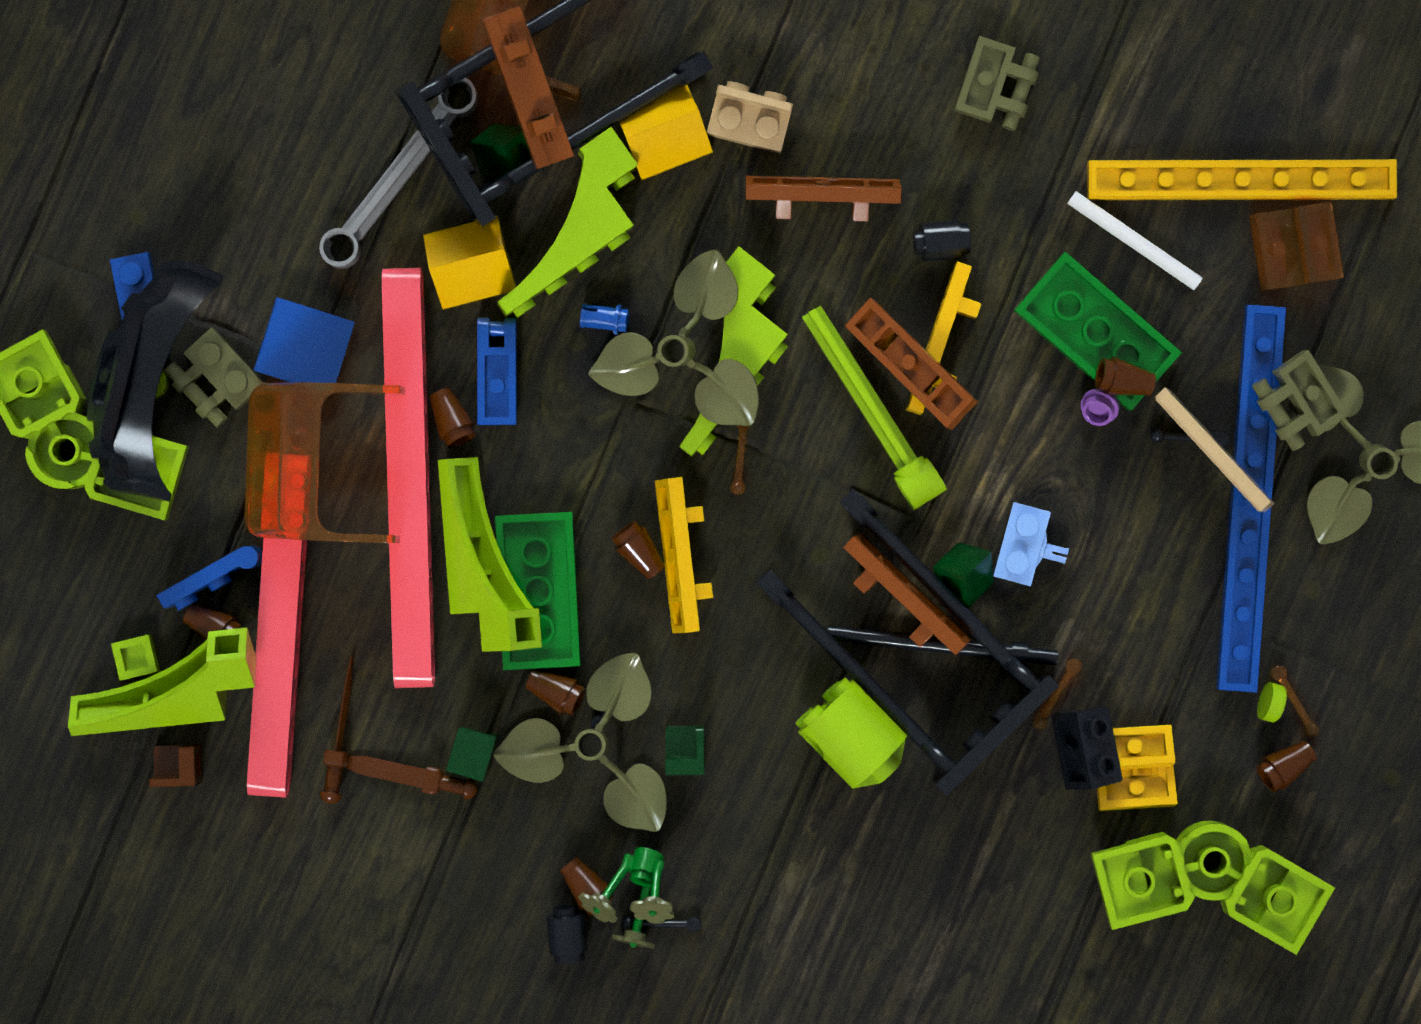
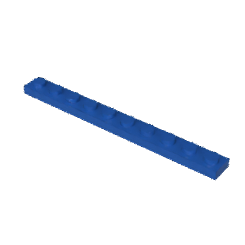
[1216,305,1286,693]

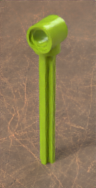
[802,305,947,510]

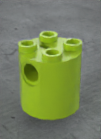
[795,677,907,789]

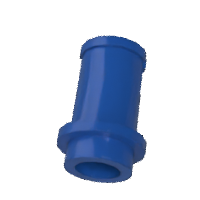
[580,303,629,335]

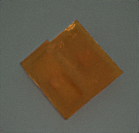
[1249,202,1344,291]

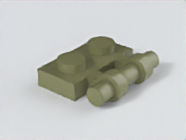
[954,36,1040,131]
[164,327,266,428]
[1252,350,1349,451]

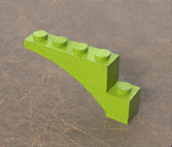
[497,127,638,318]
[679,246,789,457]
[438,457,542,652]
[68,628,256,736]

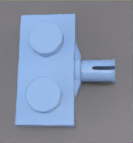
[994,502,1069,586]

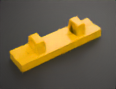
[905,261,981,415]
[655,477,713,633]

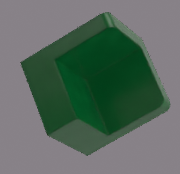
[470,123,532,178]
[933,543,994,607]
[665,725,705,775]
[446,727,499,782]

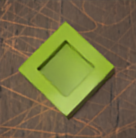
[111,634,160,681]

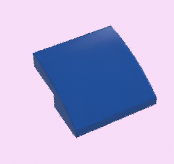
[253,297,355,395]

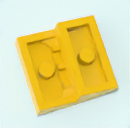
[1097,725,1178,811]

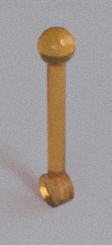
[730,425,750,495]
[1032,659,1082,730]
[1271,666,1320,738]

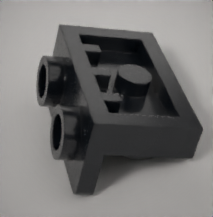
[1051,706,1122,790]

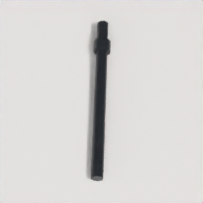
[827,625,1058,666]

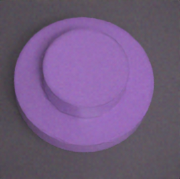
[1081,389,1120,426]

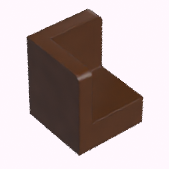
[149,744,202,787]

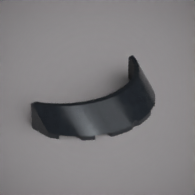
[87,261,223,502]

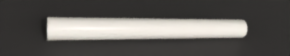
[1067,191,1202,290]

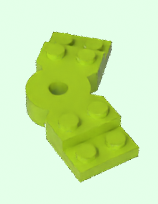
[0,329,190,521]
[1090,820,1335,955]

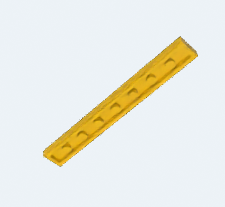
[1087,159,1397,200]

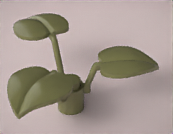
[588,250,759,426]
[1306,364,1421,544]
[493,653,667,832]

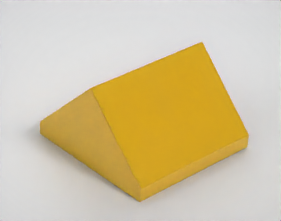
[619,84,713,180]
[423,216,516,310]

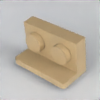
[707,81,793,154]

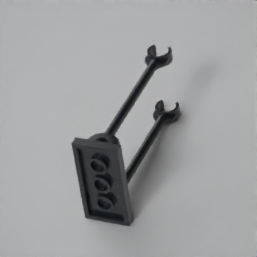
[393,0,713,226]
[756,488,1059,796]

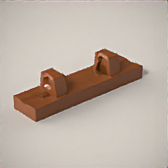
[482,6,574,169]
[746,175,901,221]
[845,297,978,430]
[843,533,972,655]

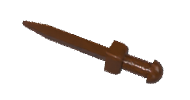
[320,656,353,804]
[345,756,478,800]

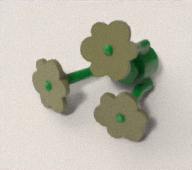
[578,847,674,949]

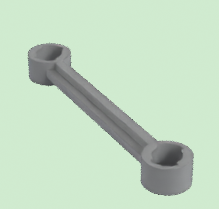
[319,78,478,269]

